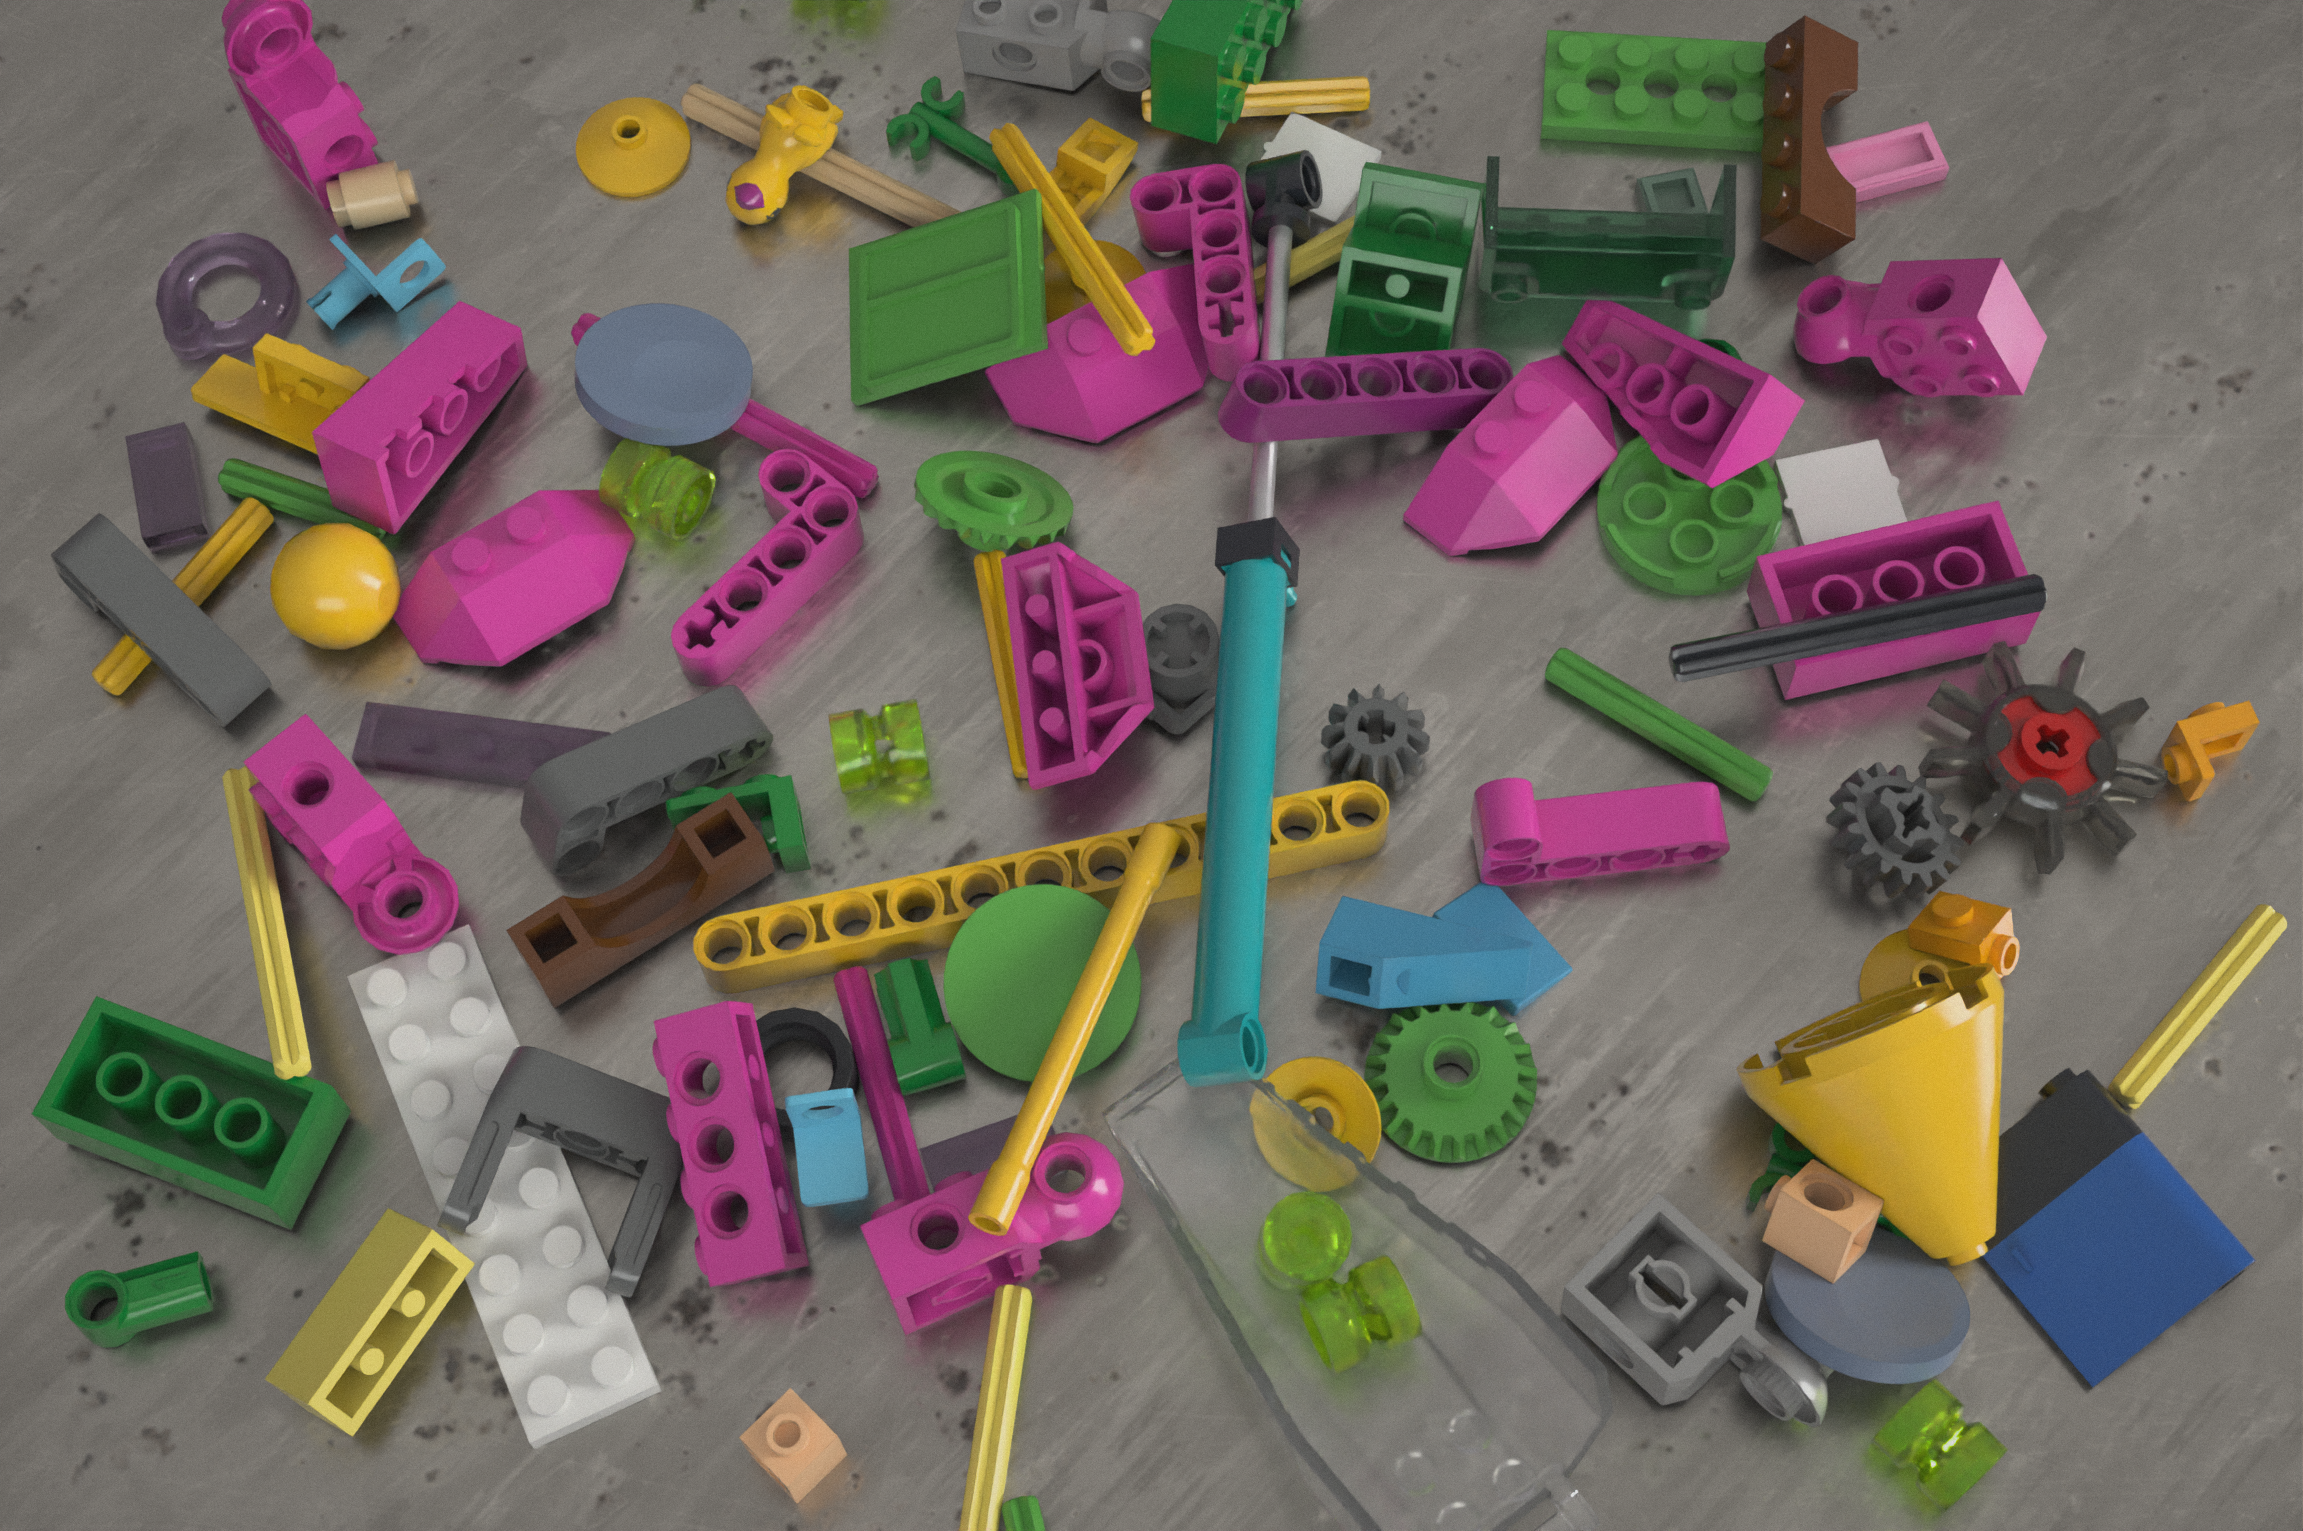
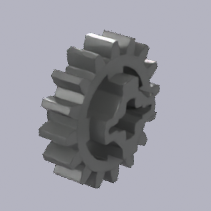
[1826,762,1964,901]

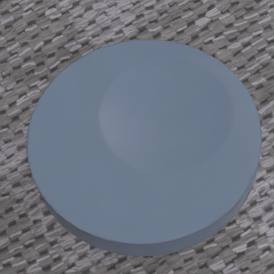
[574,303,753,446]
[1765,1227,1970,1384]

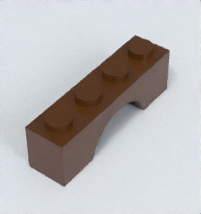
[1760,15,1858,264]
[506,792,775,1008]

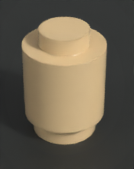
[326,160,418,230]

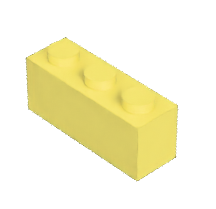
[265,1208,475,1437]

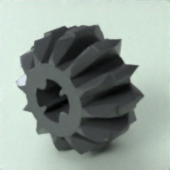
[1321,684,1430,792]

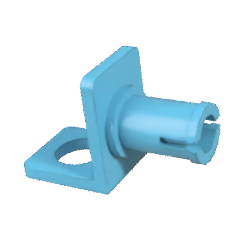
[306,234,446,330]
[785,1088,869,1207]

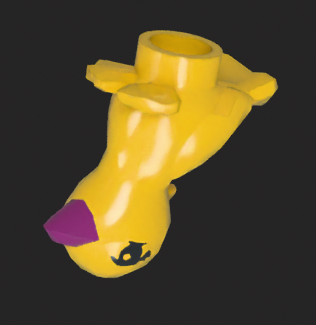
[725,85,844,225]

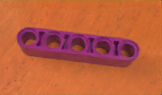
[1218,348,1514,443]

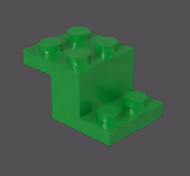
[1325,162,1484,357]

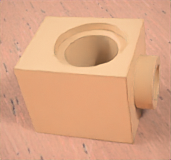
[1762,1159,1884,1284]
[739,1388,847,1504]

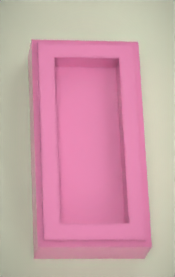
[1826,121,1949,203]

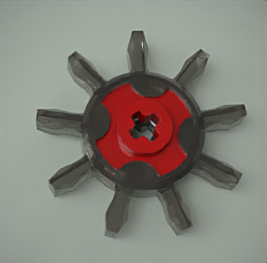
[1918,641,2168,875]

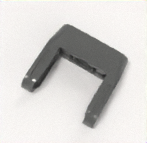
[437,1046,683,1298]

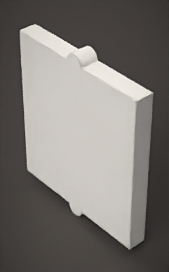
[1261,111,1381,227]
[1774,439,1907,546]

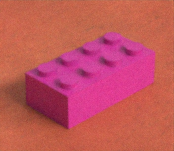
[1746,500,2041,700]

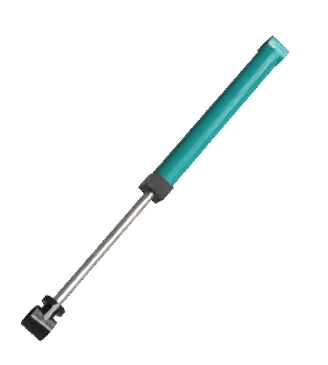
[1177,150,1323,1088]

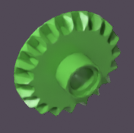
[914,451,1074,552]
[1364,1002,1537,1163]

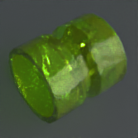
[599,438,715,541]
[828,699,931,795]
[1255,1191,1353,1294]
[1296,1254,1423,1377]
[1872,1377,2009,1513]

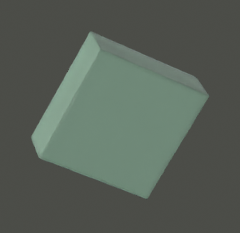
[1635,167,1710,238]

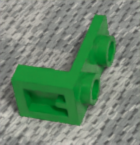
[665,774,811,874]

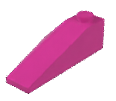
[1562,291,1805,488]

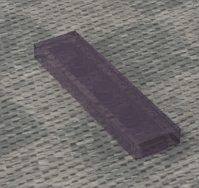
[352,702,611,788]

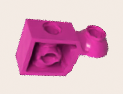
[221,0,378,210]
[1793,258,2047,398]
[243,714,459,955]
[860,1132,1124,1336]

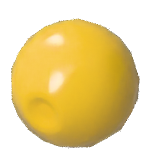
[270,523,401,650]

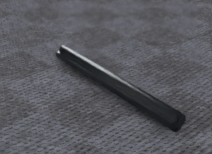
[1669,574,2048,682]

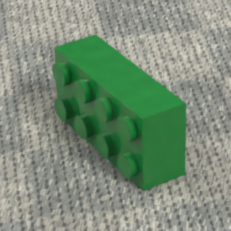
[1150,0,1303,144]
[31,996,351,1230]

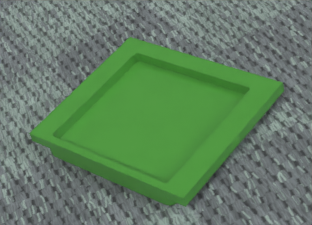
[849,188,1048,406]

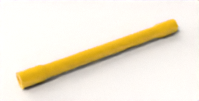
[968,822,1181,1236]

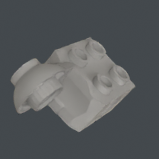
[955,0,1160,92]
[1560,1192,1834,1428]

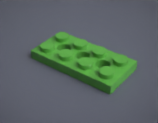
[1540,30,1767,152]

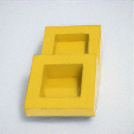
[1049,117,1138,226]

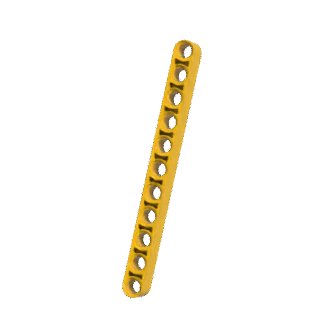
[693,781,1390,994]

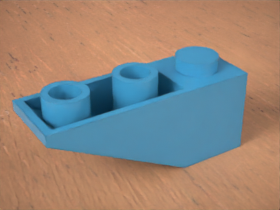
[1315,896,1533,1009]

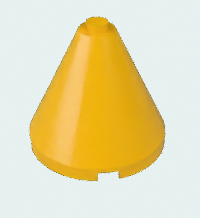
[1736,963,2004,1266]

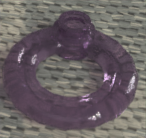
[155,232,296,360]

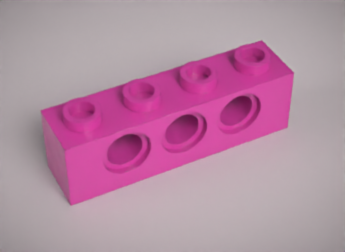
[652,1001,809,1287]

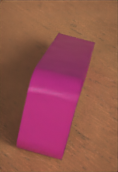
[1129,164,1261,382]
[671,449,864,687]
[1470,778,1730,886]

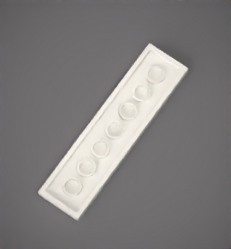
[347,924,662,1449]

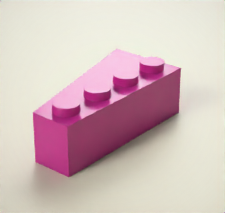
[312,301,528,535]

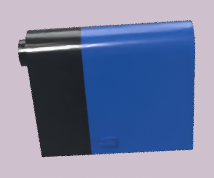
[1982,1068,2256,1388]

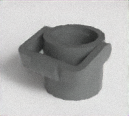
[1143,603,1220,734]

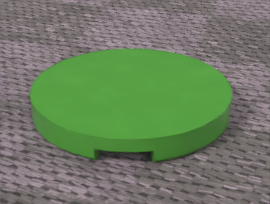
[1596,434,1782,596]
[943,884,1142,1082]

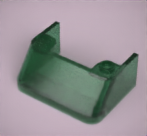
[1478,156,1737,310]

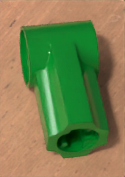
[874,957,967,1097]
[65,1251,214,1348]

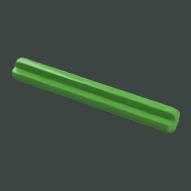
[1545,647,1773,801]

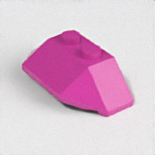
[985,263,1209,444]
[1403,355,1618,556]
[393,490,636,667]
[1001,541,1155,790]

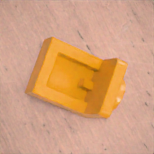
[2161,700,2260,802]
[1908,891,2020,980]

